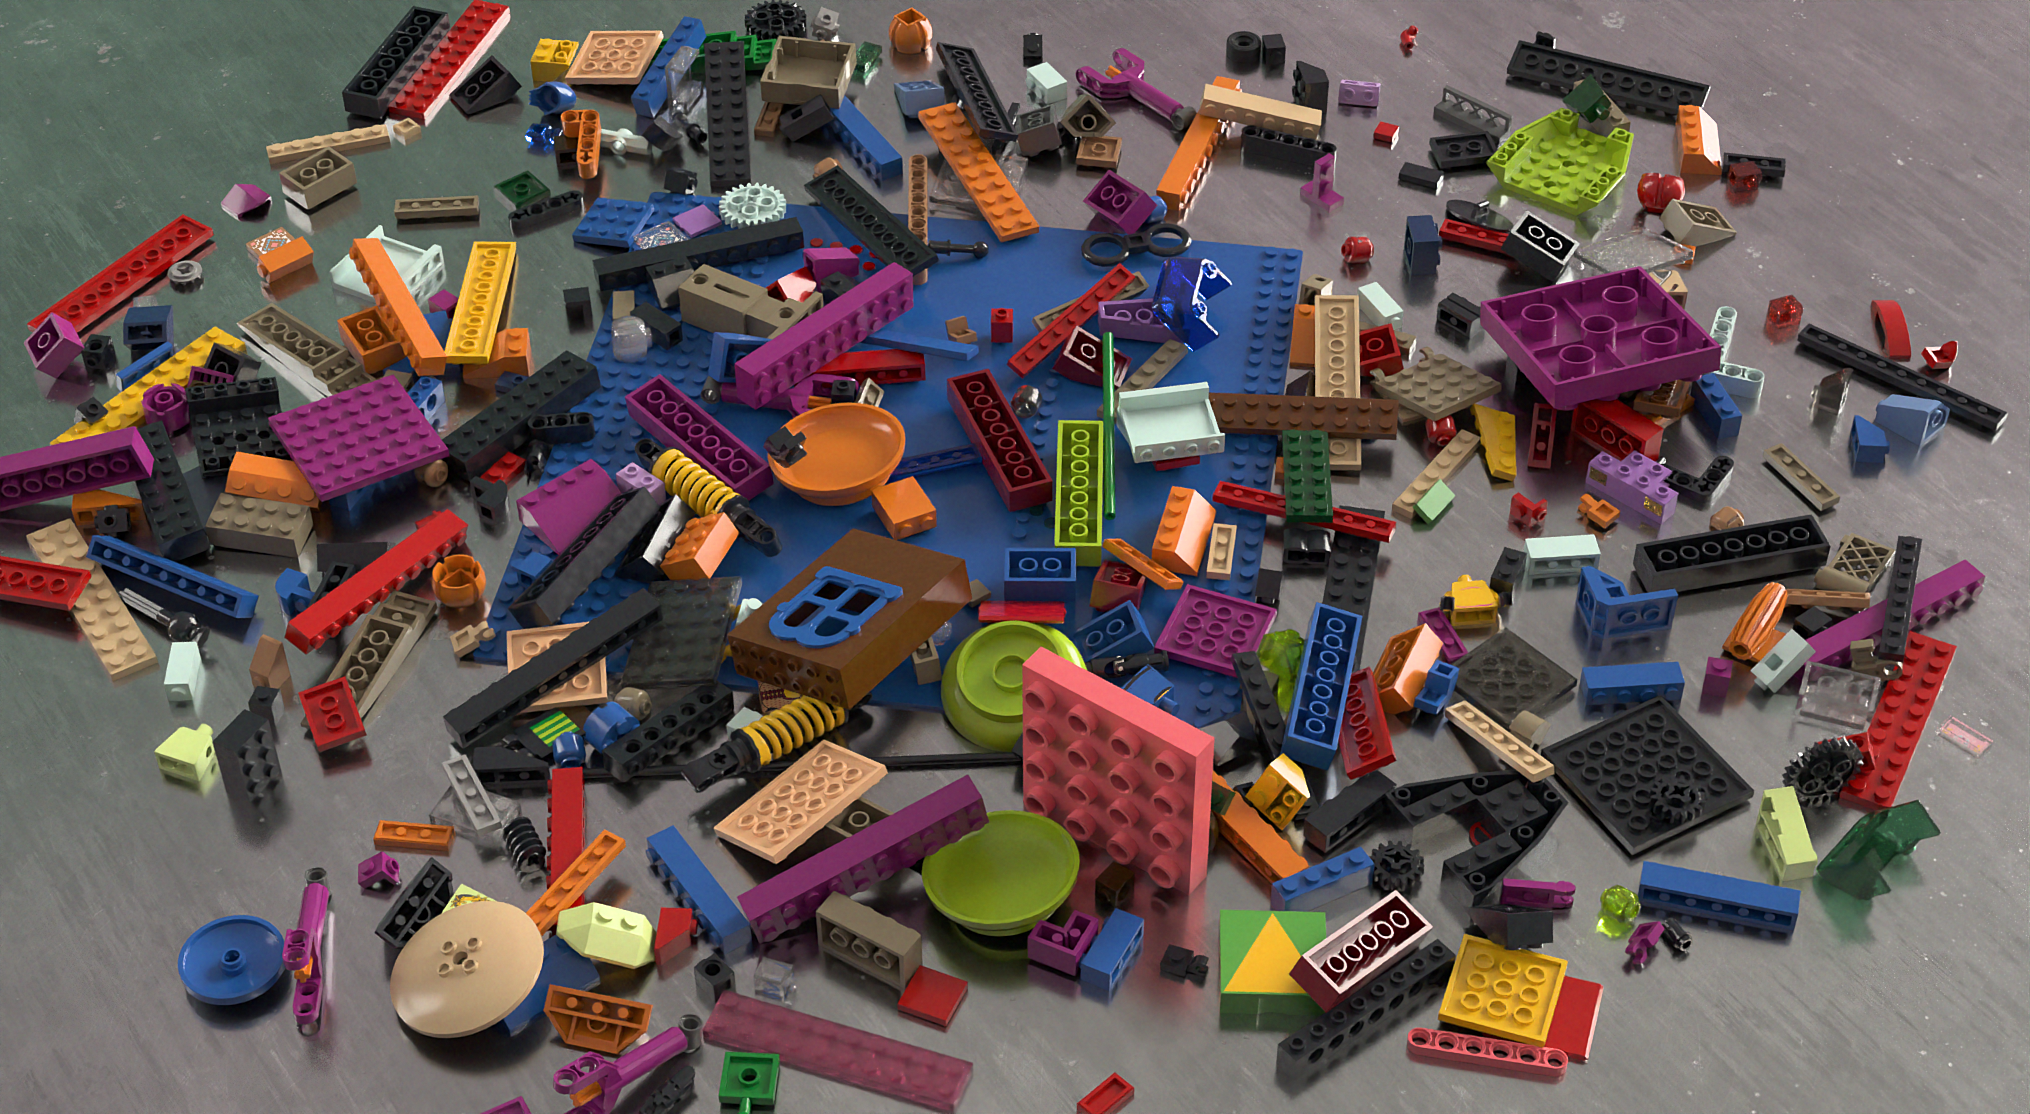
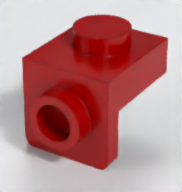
[1510,492,1548,527]

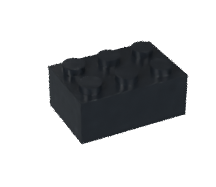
[1501,210,1580,282]
[212,709,281,803]

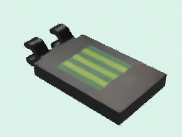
[503,705,591,762]

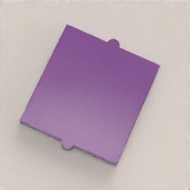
[673,205,722,238]

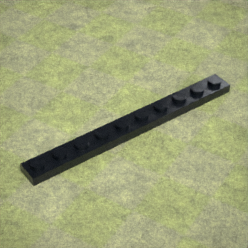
[1797,324,2008,431]

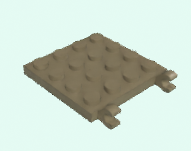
[1370,346,1501,421]

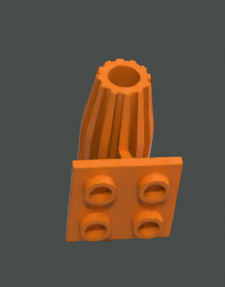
[1722,582,1788,663]

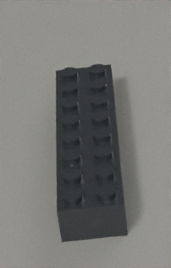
[342,6,450,119]
[441,350,601,482]
[135,420,211,562]
[508,486,660,629]
[1633,514,1831,593]

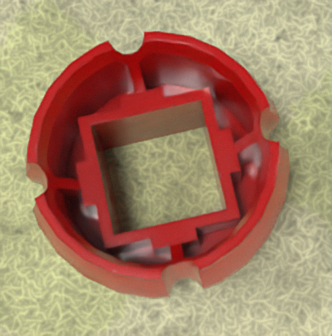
[1637,173,1685,214]

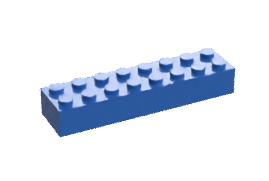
[1280,602,1363,770]

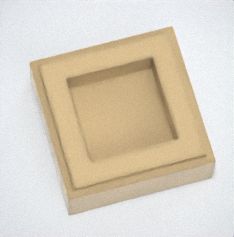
[392,118,421,140]

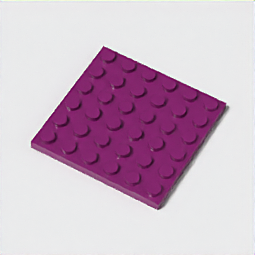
[268,374,449,502]

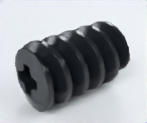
[502,816,546,873]

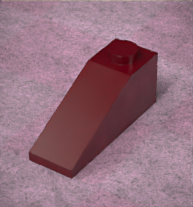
[1527,403,1557,470]

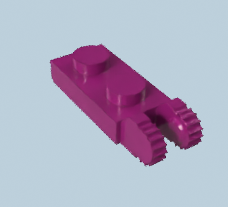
[1500,878,1576,908]

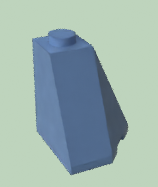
[1875,394,1950,447]

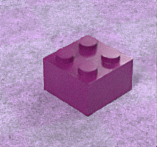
[24,312,84,379]

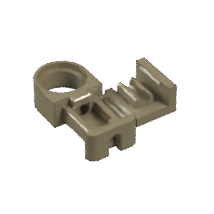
[1850,639,1903,684]

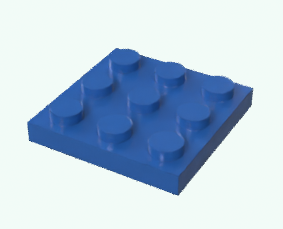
[572,198,654,248]

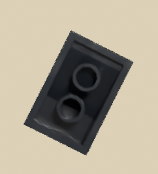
[449,55,522,115]
[1465,903,1553,950]

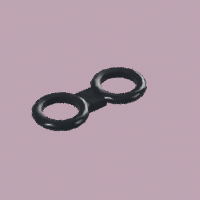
[1081,223,1192,267]

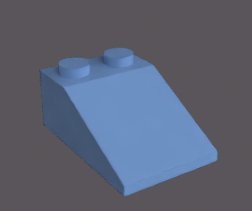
[894,80,945,118]

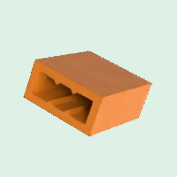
[871,476,937,540]

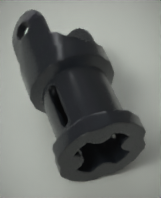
[524,439,548,477]

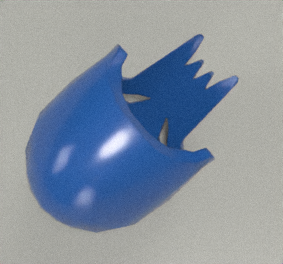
[528,81,577,115]

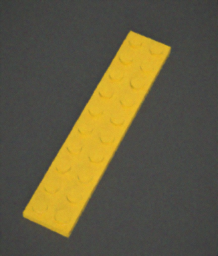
[444,242,516,365]
[50,327,246,445]

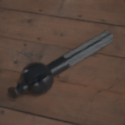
[119,588,211,649]

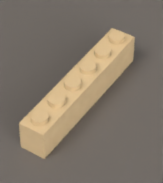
[1199,84,1322,140]

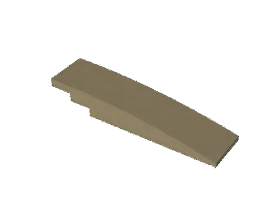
[237,303,377,397]
[300,591,438,729]

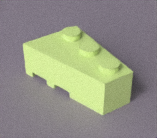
[1756,786,1818,881]

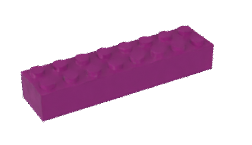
[625,374,774,501]
[0,426,154,511]

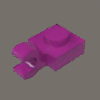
[1625,921,1664,964]

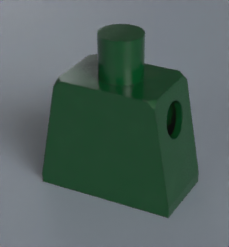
[1562,74,1612,123]

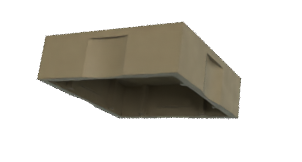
[760,36,856,109]

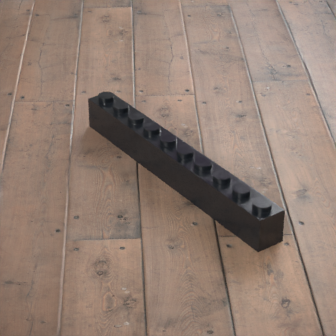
[592,217,804,292]
[443,588,663,749]

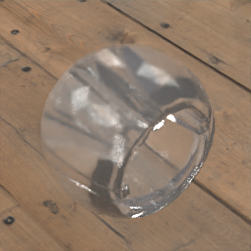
[611,316,652,363]

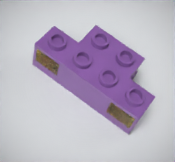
[1586,450,1678,525]

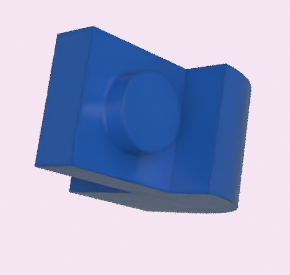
[275,568,315,615]
[1414,660,1460,715]

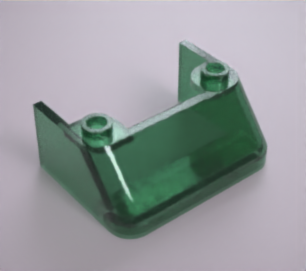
[1816,799,1941,901]

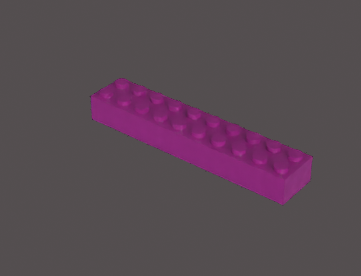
[735,262,914,410]
[737,774,989,944]

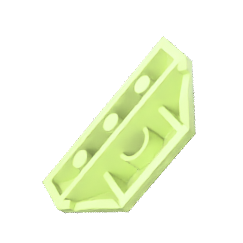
[556,902,657,969]

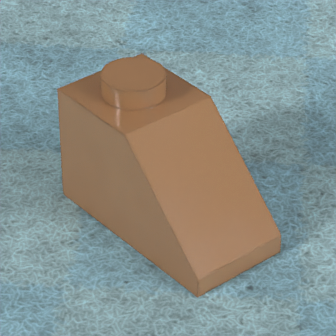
[249,634,291,689]

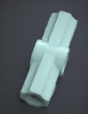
[600,129,653,156]

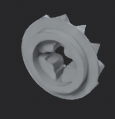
[168,261,203,285]

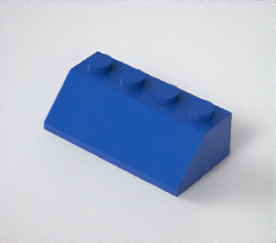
[500,935,600,1034]

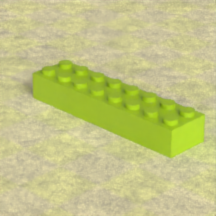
[1055,420,1103,566]

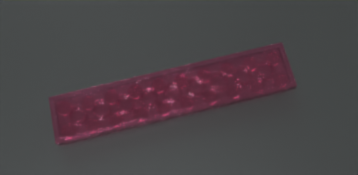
[702,990,973,1111]

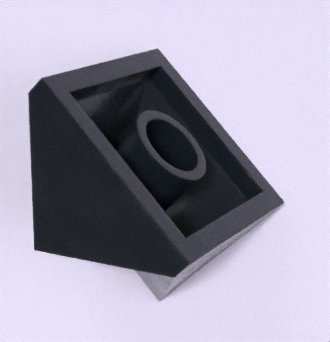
[1197,711,1259,766]

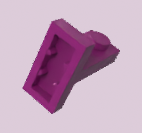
[1300,153,1344,212]

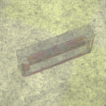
[1935,715,1993,760]

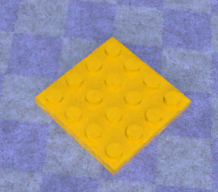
[1438,934,1568,1048]

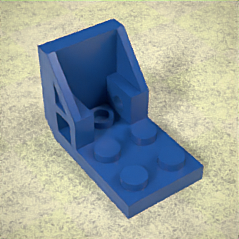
[1576,566,1678,639]

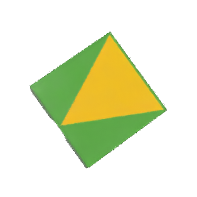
[1219,910,1326,1016]

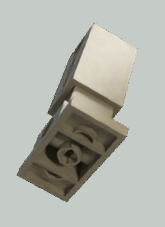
[678,264,823,339]

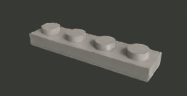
[442,754,502,837]

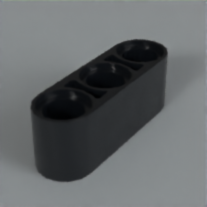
[528,412,595,445]

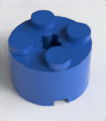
[583,702,640,754]

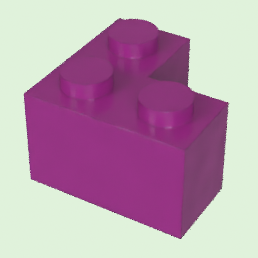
[1028,910,1098,976]

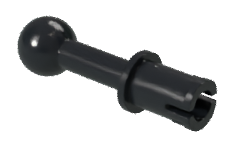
[672,112,707,143]
[928,239,989,258]

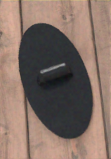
[1446,200,1514,233]

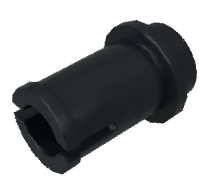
[1662,918,1693,951]

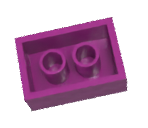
[1083,170,1158,235]

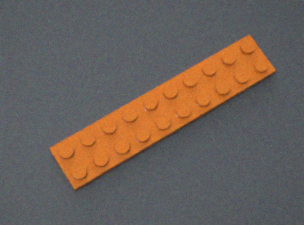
[918,102,1040,242]

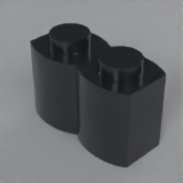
[1283,528,1331,565]

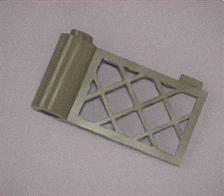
[1814,533,1896,593]

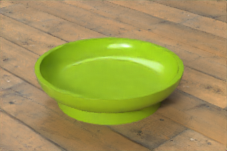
[941,621,1087,752]
[922,810,1080,936]

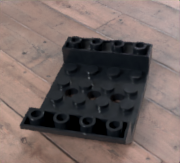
[185,377,293,479]

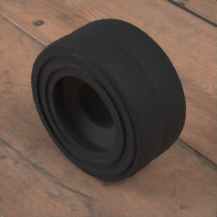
[1226,31,1261,64]

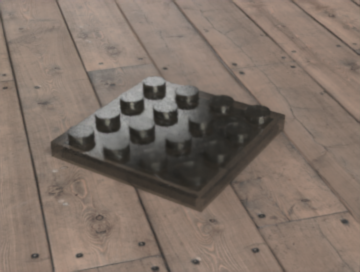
[1451,627,1578,733]

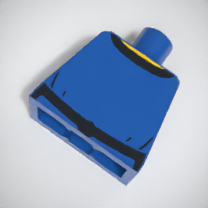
[1121,664,1180,716]

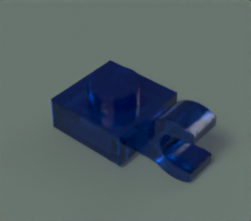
[525,123,562,144]

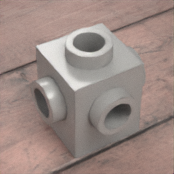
[810,7,840,41]

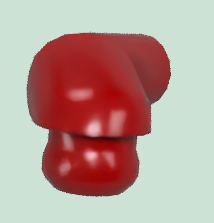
[1400,25,1419,50]

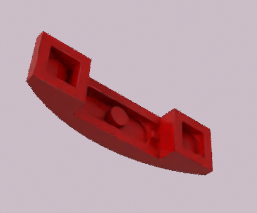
[1871,300,1911,359]

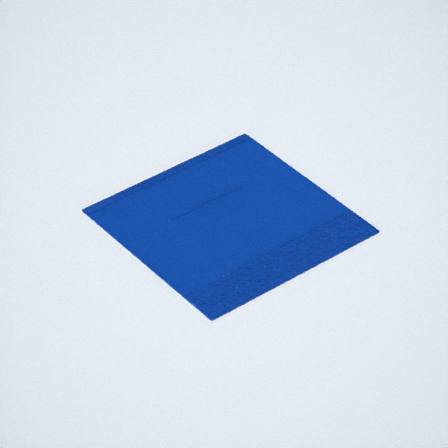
[473,192,1303,728]

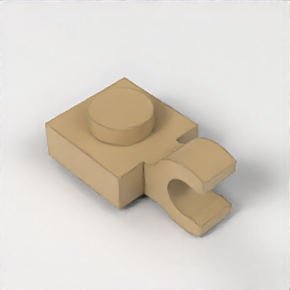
[450,621,495,658]

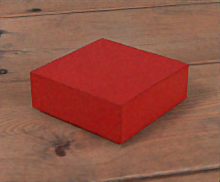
[1373,121,1399,143]

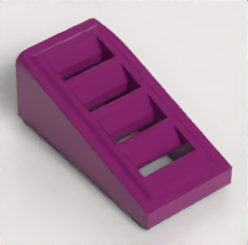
[187,366,234,387]

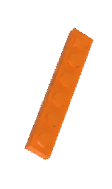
[526,829,626,937]

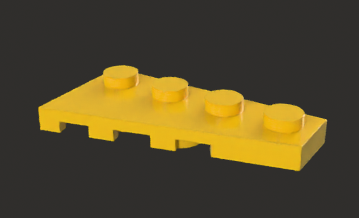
[1470,403,1516,482]

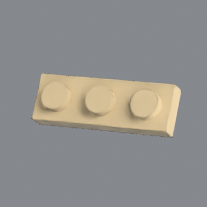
[1206,523,1237,580]

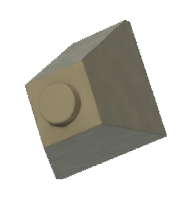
[1060,94,1116,137]

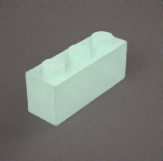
[1524,534,1601,575]

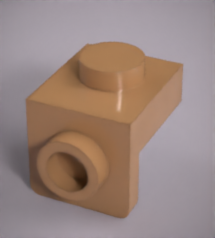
[945,316,978,344]

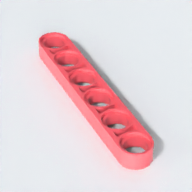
[1407,1028,1568,1077]

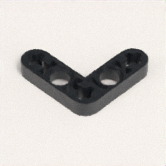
[1660,456,1734,503]

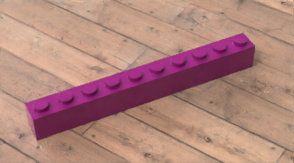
[1793,559,1985,683]

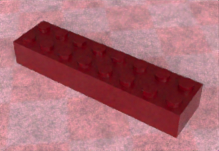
[947,369,1053,512]

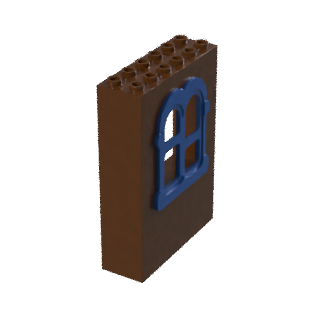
[727,528,973,710]

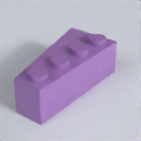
[1098,296,1190,346]

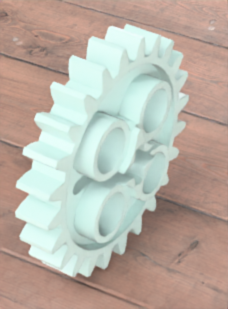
[719,183,786,229]

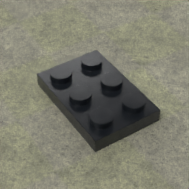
[1429,131,1497,168]

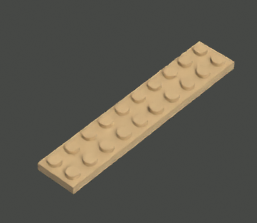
[1315,295,1361,470]
[26,518,158,681]

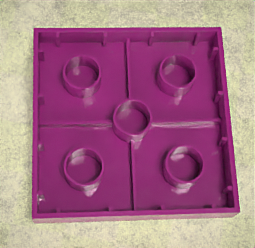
[1480,266,1721,411]

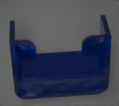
[1152,257,1232,352]

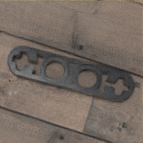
[508,190,584,230]

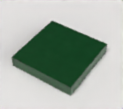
[494,170,551,210]

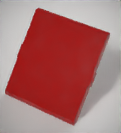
[978,601,1066,623]
[1481,976,1604,1061]

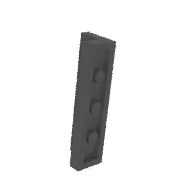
[1433,85,1513,144]

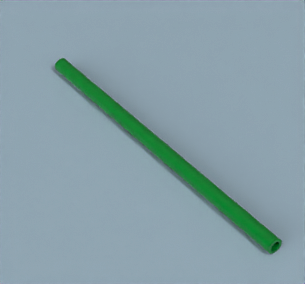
[1103,332,1116,520]

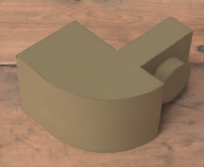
[1509,710,1551,749]

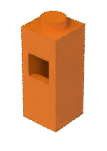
[257,236,314,283]

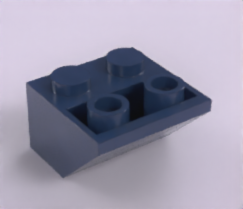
[123,305,174,350]

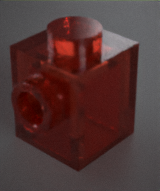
[1727,161,1762,193]
[1766,295,1803,330]

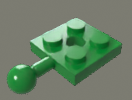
[718,1052,780,1114]

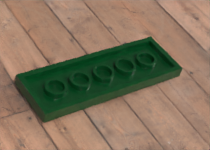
[1282,429,1333,523]

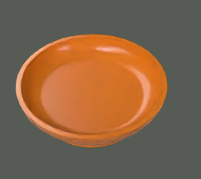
[768,403,905,506]

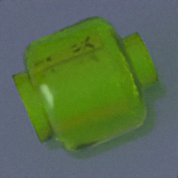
[1600,885,1641,923]

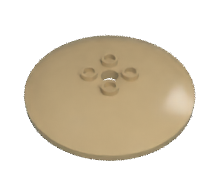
[390,901,544,1038]

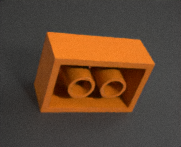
[337,305,406,374]
[660,512,739,587]

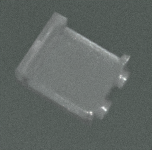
[665,46,703,110]

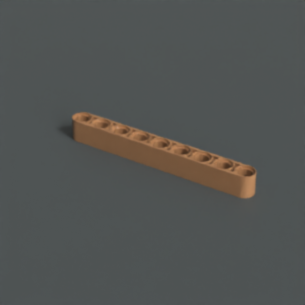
[908,154,928,285]

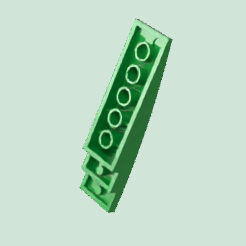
[645,31,777,73]

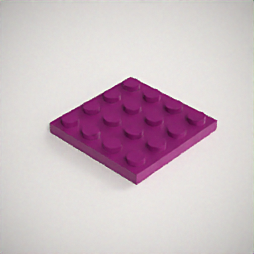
[1154,584,1277,678]

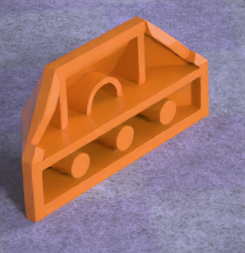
[543,984,653,1054]

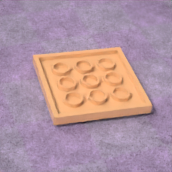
[565,31,663,85]
[507,622,608,713]

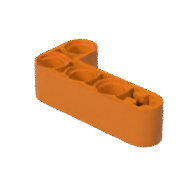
[561,110,601,179]

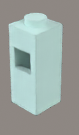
[1357,282,1404,330]
[1751,629,1816,693]
[164,642,201,701]

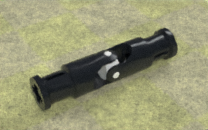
[1084,650,1169,679]

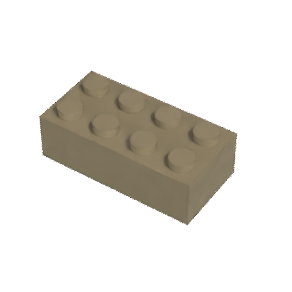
[205,493,313,558]
[816,891,923,989]

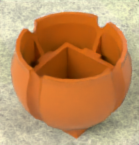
[889,8,932,54]
[431,554,486,612]

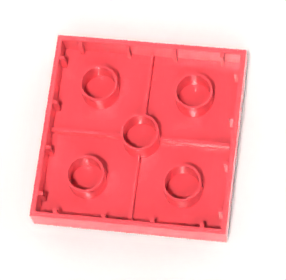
[1022,647,1214,895]

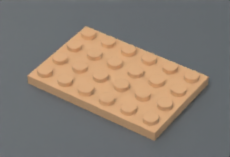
[714,740,888,864]

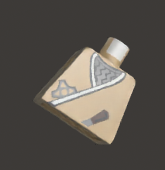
[1647,266,1688,308]

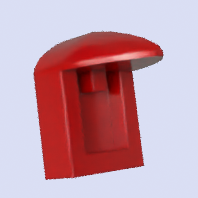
[1921,341,1958,369]

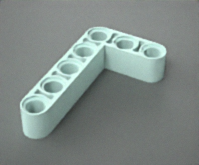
[1702,306,1764,398]

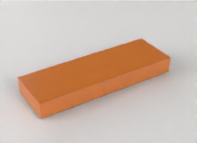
[373,820,455,851]

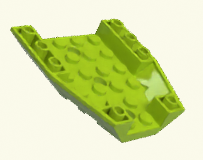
[1487,108,1634,216]

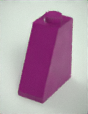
[803,247,860,293]

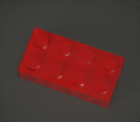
[1571,399,1664,461]

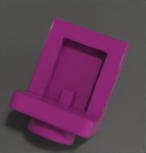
[358,851,400,889]

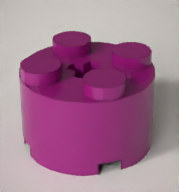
[141,383,190,435]

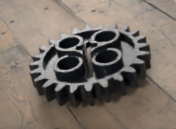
[744,0,807,40]
[1782,737,1863,802]

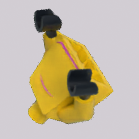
[1439,575,1514,626]

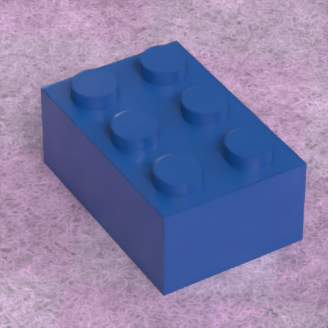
[1004,548,1076,601]

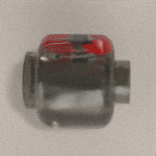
[1010,385,1043,418]

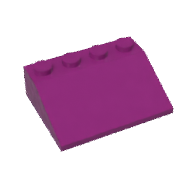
[516,459,621,555]

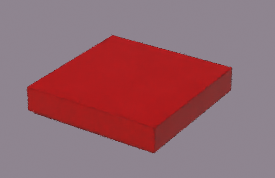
[897,965,968,1026]

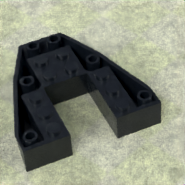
[1382,771,1569,908]

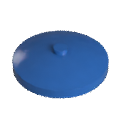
[178,915,285,1005]

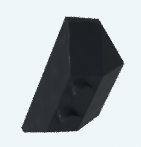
[374,857,454,949]

